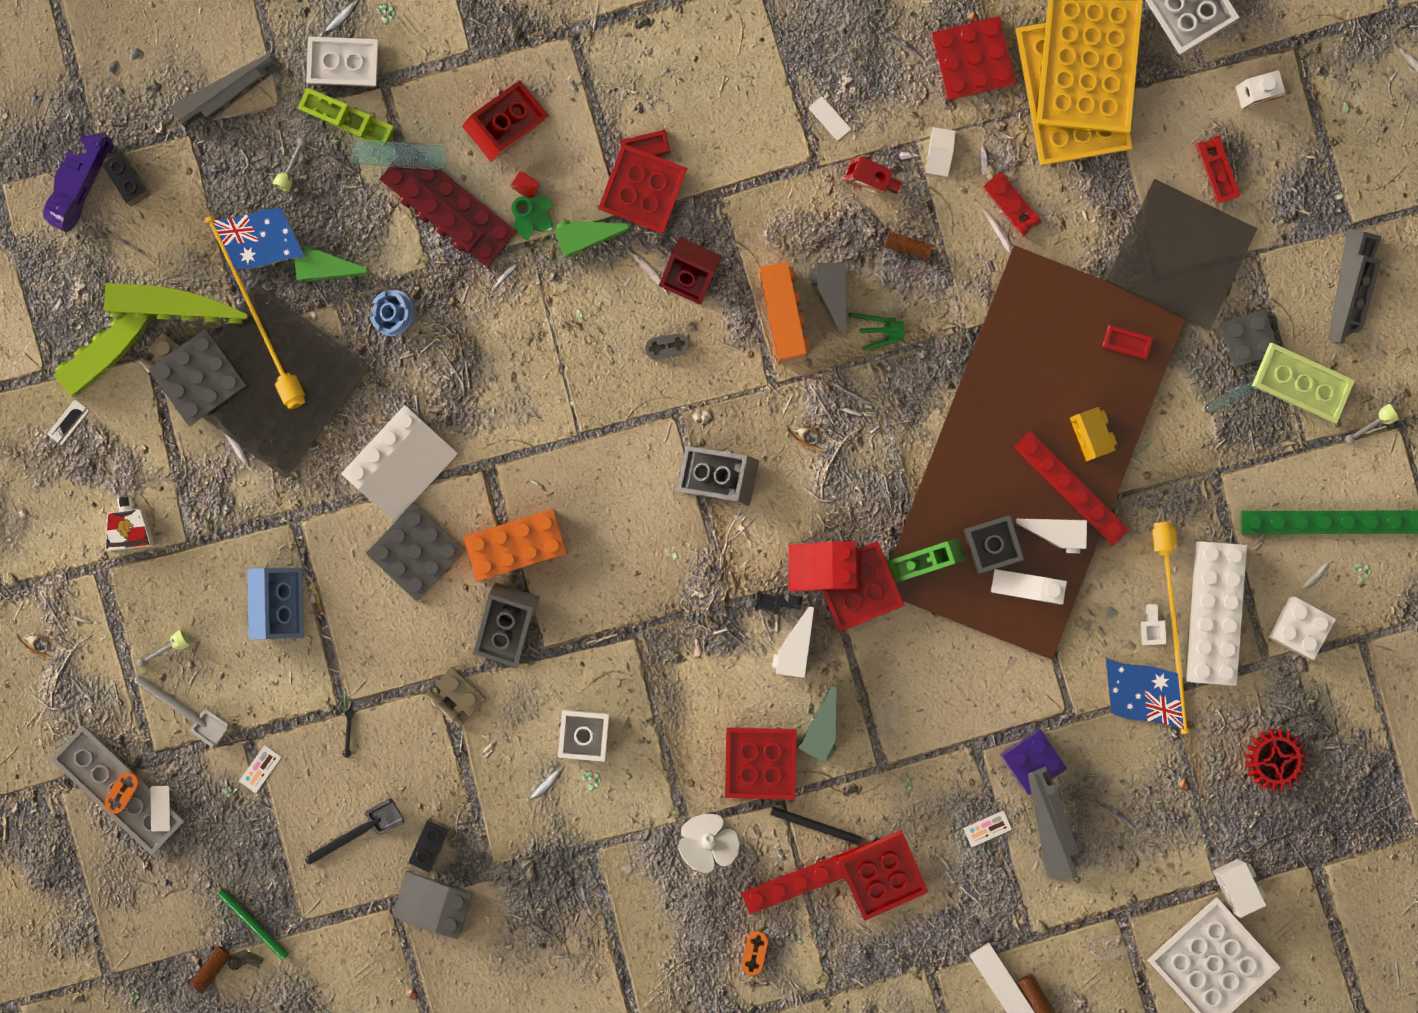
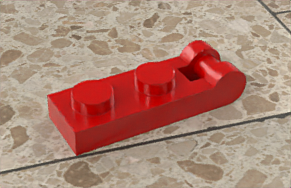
[1196,136,1241,204]
[983,172,1042,237]

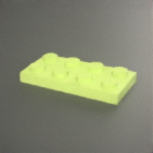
[1252,343,1355,423]

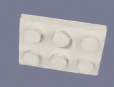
[306,37,379,87]

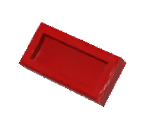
[620,130,671,156]
[1101,325,1154,360]

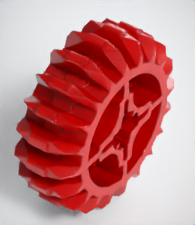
[1244,728,1308,791]

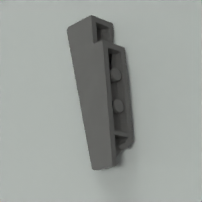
[170,53,281,128]
[1329,229,1382,344]
[1028,767,1079,878]

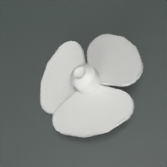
[678,814,740,874]

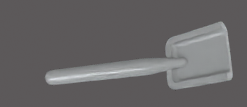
[134,676,229,748]

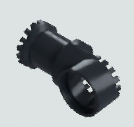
[754,590,803,615]

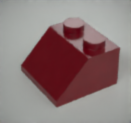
[659,237,722,305]

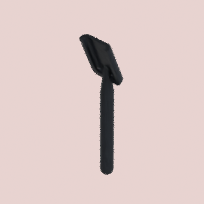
[305,798,404,864]

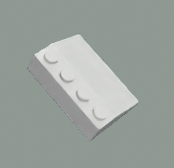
[1145,0,1240,55]
[341,405,458,522]

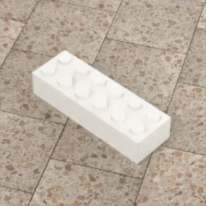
[1186,541,1247,686]

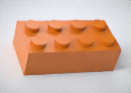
[759,261,810,363]
[463,509,568,582]

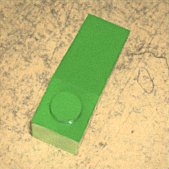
[553,220,629,258]
[295,247,369,282]
[887,537,966,583]

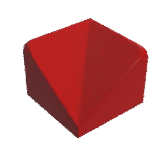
[510,171,540,199]

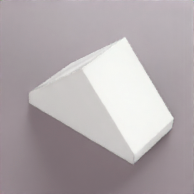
[925,127,955,177]

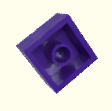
[1000,729,1067,795]

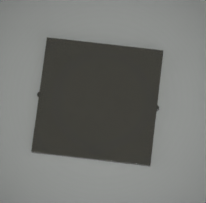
[1105,179,1257,331]

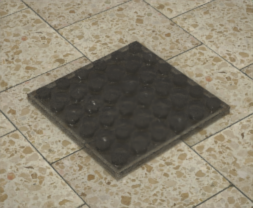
[203,283,370,479]

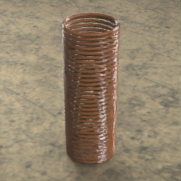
[884,231,933,261]
[189,946,232,993]
[1018,973,1055,1013]

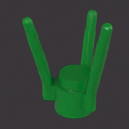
[849,312,904,351]

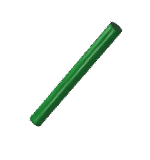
[217,888,289,961]

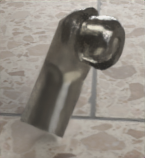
[228,949,264,970]

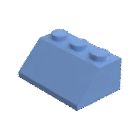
[247,568,303,639]

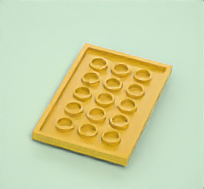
[1036,0,1143,134]
[1015,23,1133,166]

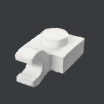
[1140,604,1166,645]

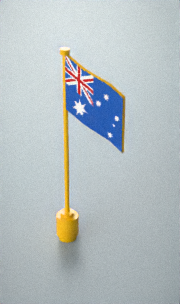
[205,208,306,409]
[1105,521,1191,734]

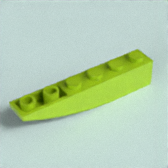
[104,283,248,324]
[53,286,163,398]

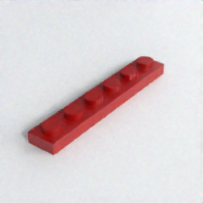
[1013,431,1129,547]
[741,841,872,914]

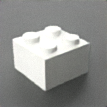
[1267,596,1336,660]
[558,709,610,762]
[1213,859,1266,918]

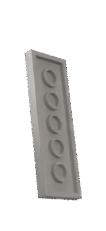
[50,725,185,855]

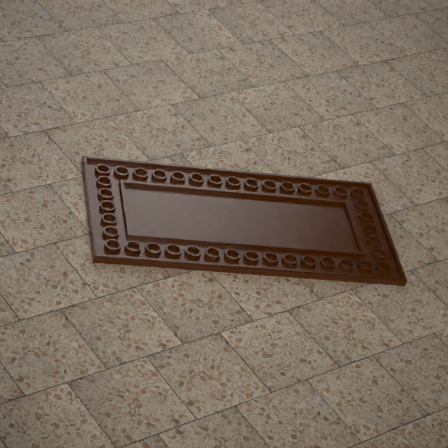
[890,245,1187,660]

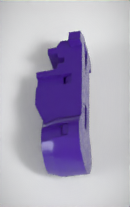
[43,133,114,232]

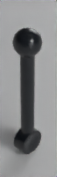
[342,709,354,758]

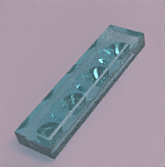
[352,140,447,170]

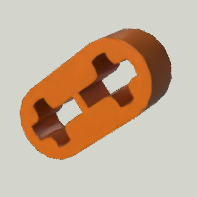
[105,772,140,814]
[742,931,768,976]

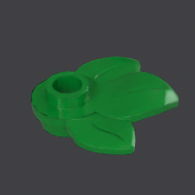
[511,195,553,240]

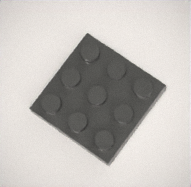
[148,329,247,427]
[366,503,465,601]

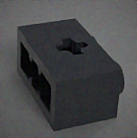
[102,152,151,207]
[408,818,451,872]

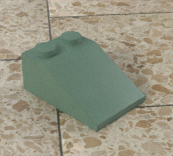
[798,685,837,762]

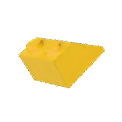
[1070,407,1117,462]

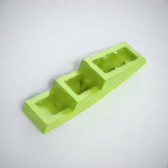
[297,88,396,149]

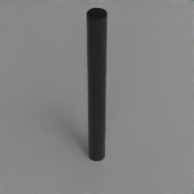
[770,806,862,845]

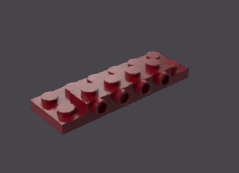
[379,144,517,268]

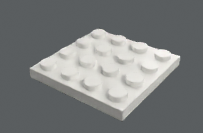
[1147,897,1281,1013]

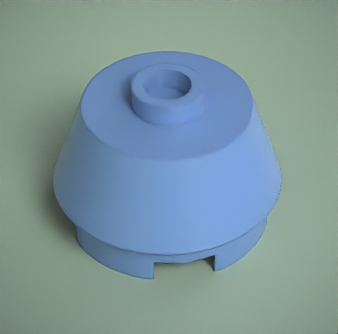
[370,290,417,336]

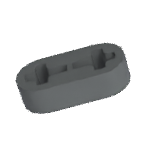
[645,334,689,360]

